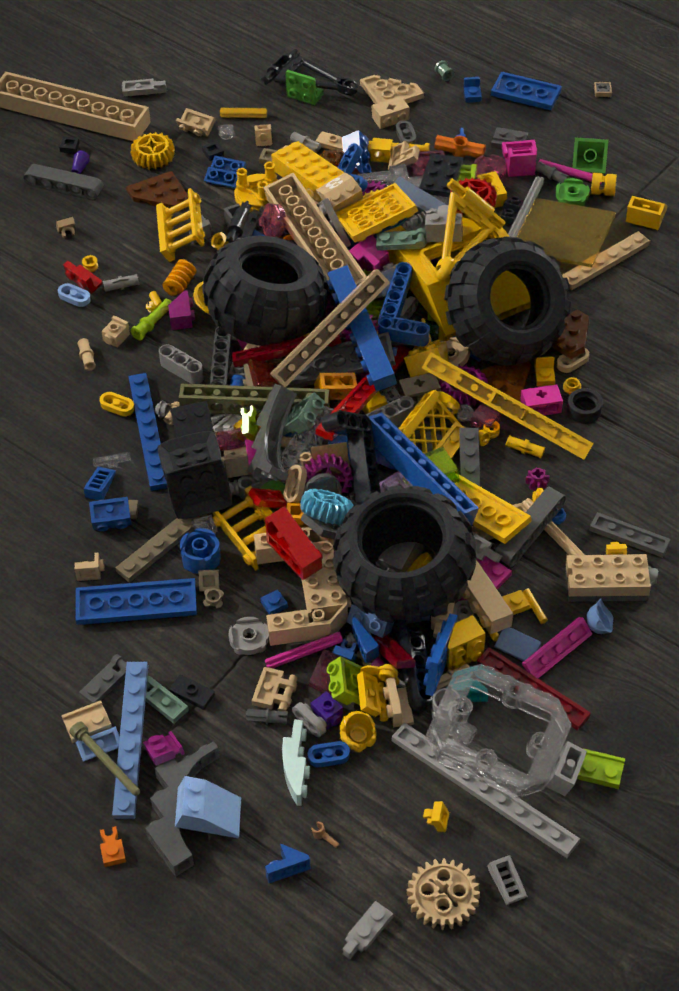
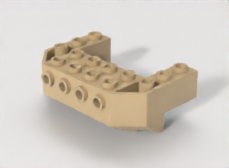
[254,527,351,646]

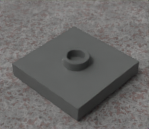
[301,513,342,540]

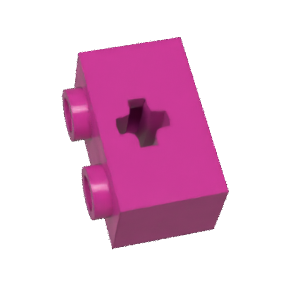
[520,385,563,416]

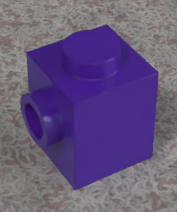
[311,691,343,730]

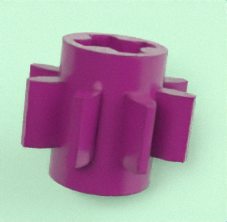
[525,467,550,491]

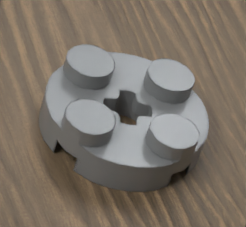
[229,617,269,655]

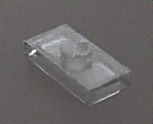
[93,452,131,468]

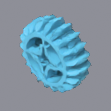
[300,489,354,525]

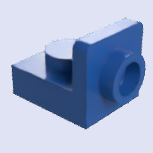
[464,77,482,103]

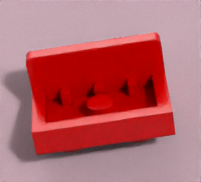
[63,261,103,294]

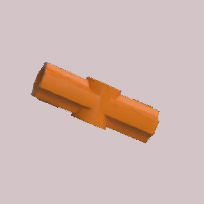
[435,135,486,159]

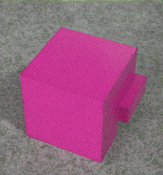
[502,140,537,177]
[349,235,390,271]

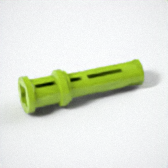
[130,299,171,340]

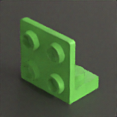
[286,70,324,105]

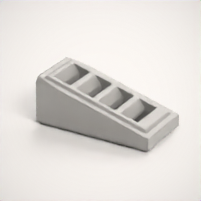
[487,855,528,905]

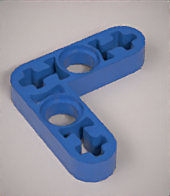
[337,143,368,192]

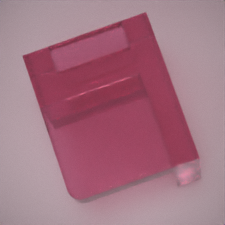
[471,404,500,428]

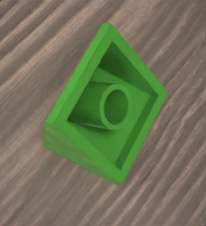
[572,138,608,173]

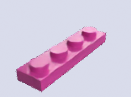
[522,617,592,678]

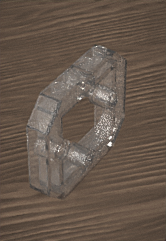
[426,664,572,798]

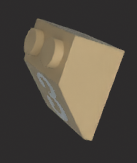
[316,173,363,212]

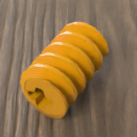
[162,259,197,296]

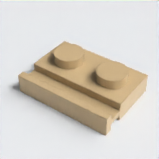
[62,700,112,743]

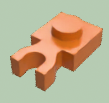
[100,826,126,867]

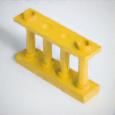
[156,188,205,262]
[212,485,273,571]

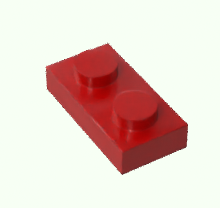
[248,488,289,509]

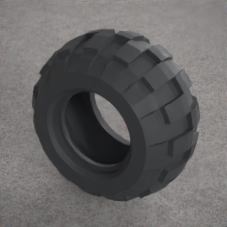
[202,236,328,346]
[444,236,571,366]
[333,485,476,624]

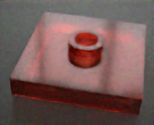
[248,358,287,388]

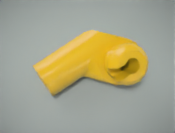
[146,291,162,312]

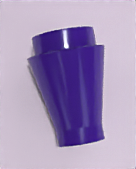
[71,151,90,174]

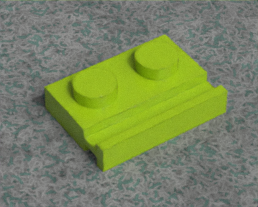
[577,749,625,789]

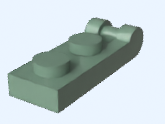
[376,228,426,251]
[145,676,189,724]

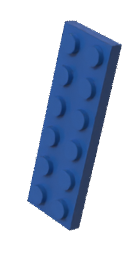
[76,578,197,625]

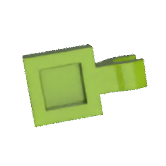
[241,406,258,441]

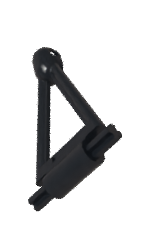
[261,49,358,96]
[226,201,297,245]

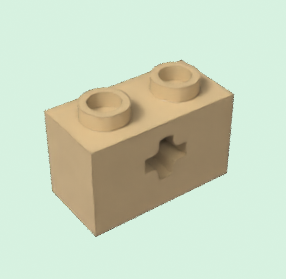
[372,96,409,129]

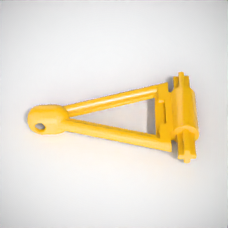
[435,178,506,282]

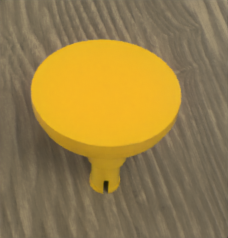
[234,162,278,213]

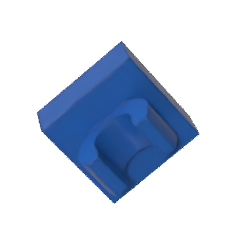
[333,639,357,663]

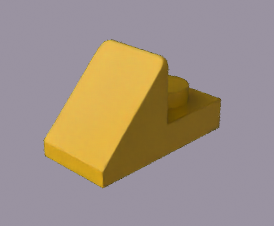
[533,356,555,386]

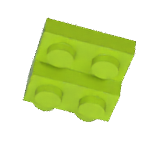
[327,656,362,705]

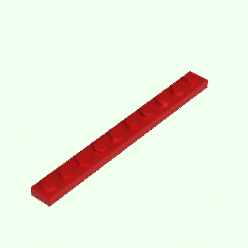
[315,346,413,441]

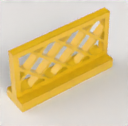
[398,389,460,457]

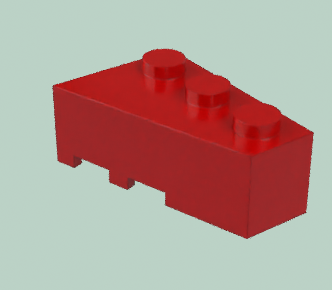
[265,506,323,580]

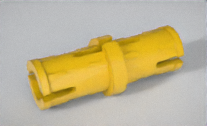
[506,435,545,458]

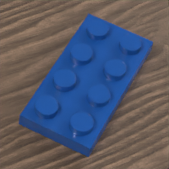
[491,72,562,110]
[423,613,458,696]

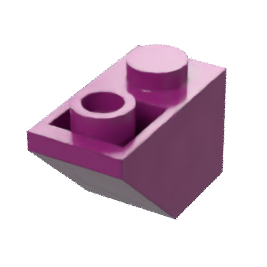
[168,290,195,330]

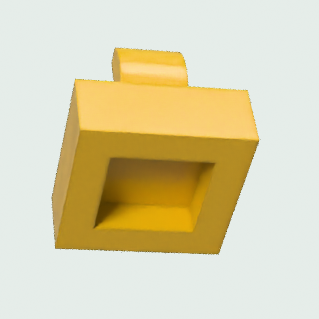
[606,542,627,555]
[423,801,449,832]

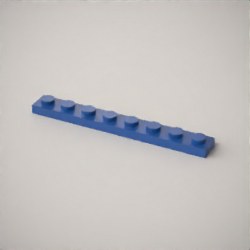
[128,373,167,491]

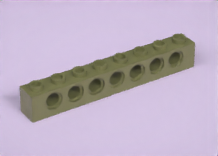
[179,384,330,418]

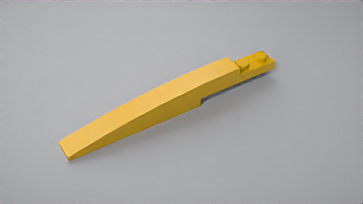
[422,352,594,460]

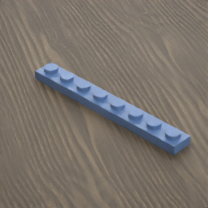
[112,662,148,819]

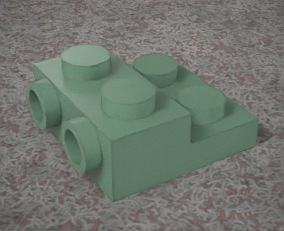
[283,392,325,436]

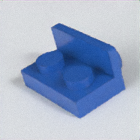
[89,497,132,531]

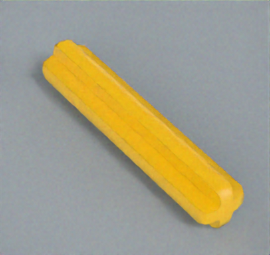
[220,108,267,118]

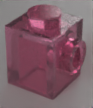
[215,427,247,450]

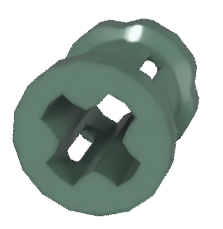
[435,61,454,81]

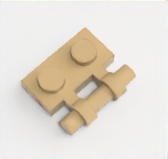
[252,667,298,711]

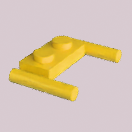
[487,589,548,642]

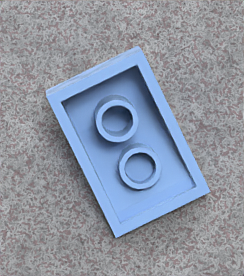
[175,776,241,838]

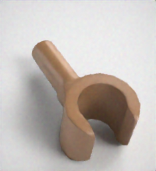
[311,822,339,848]

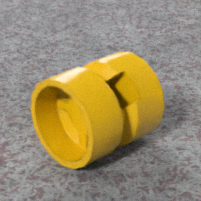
[591,173,616,196]

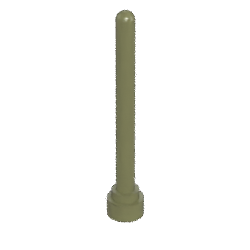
[69,721,140,796]

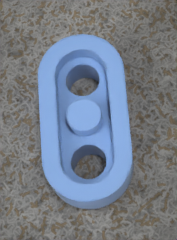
[58,283,91,307]

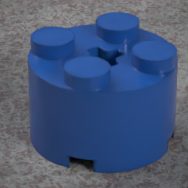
[180,528,221,574]

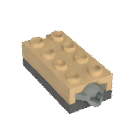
[565,554,658,602]

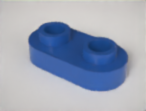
[308,741,350,767]

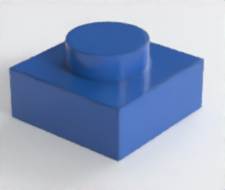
[261,590,288,615]

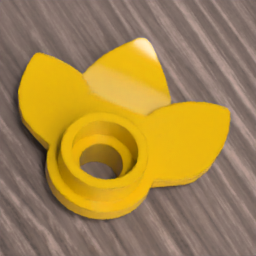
[360,664,400,686]

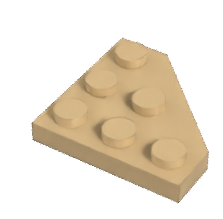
[360,75,424,104]

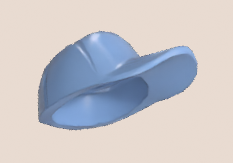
[587,599,613,634]

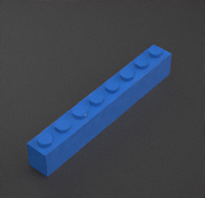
[326,265,397,392]
[369,413,479,526]

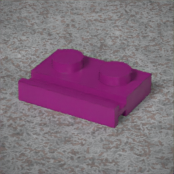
[143,731,185,765]

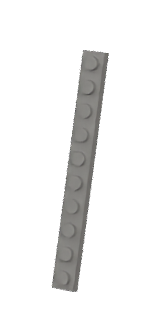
[392,722,580,858]

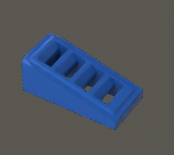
[84,467,116,500]
[352,617,379,663]

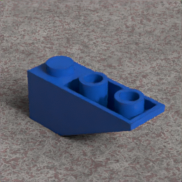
[342,130,371,180]

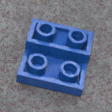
[204,156,246,189]

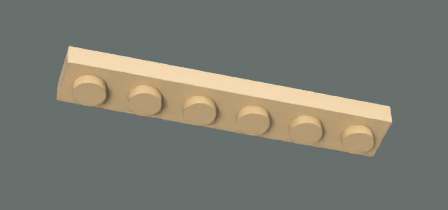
[562,231,650,291]

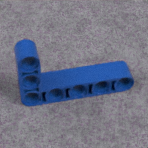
[378,262,430,347]

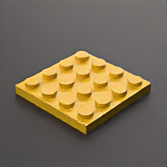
[335,183,418,243]

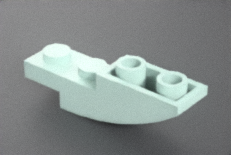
[282,719,310,806]

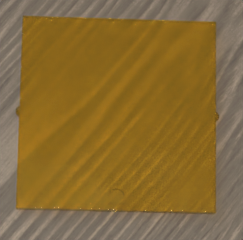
[517,198,616,268]

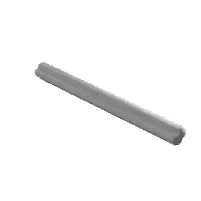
[508,176,544,237]

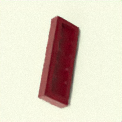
[373,635,416,669]

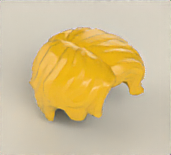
[340,711,376,752]

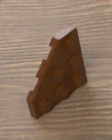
[126,171,189,208]
[552,309,590,359]
[480,362,531,402]

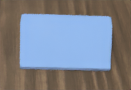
[75,727,120,761]

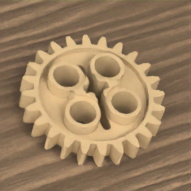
[407,858,480,930]

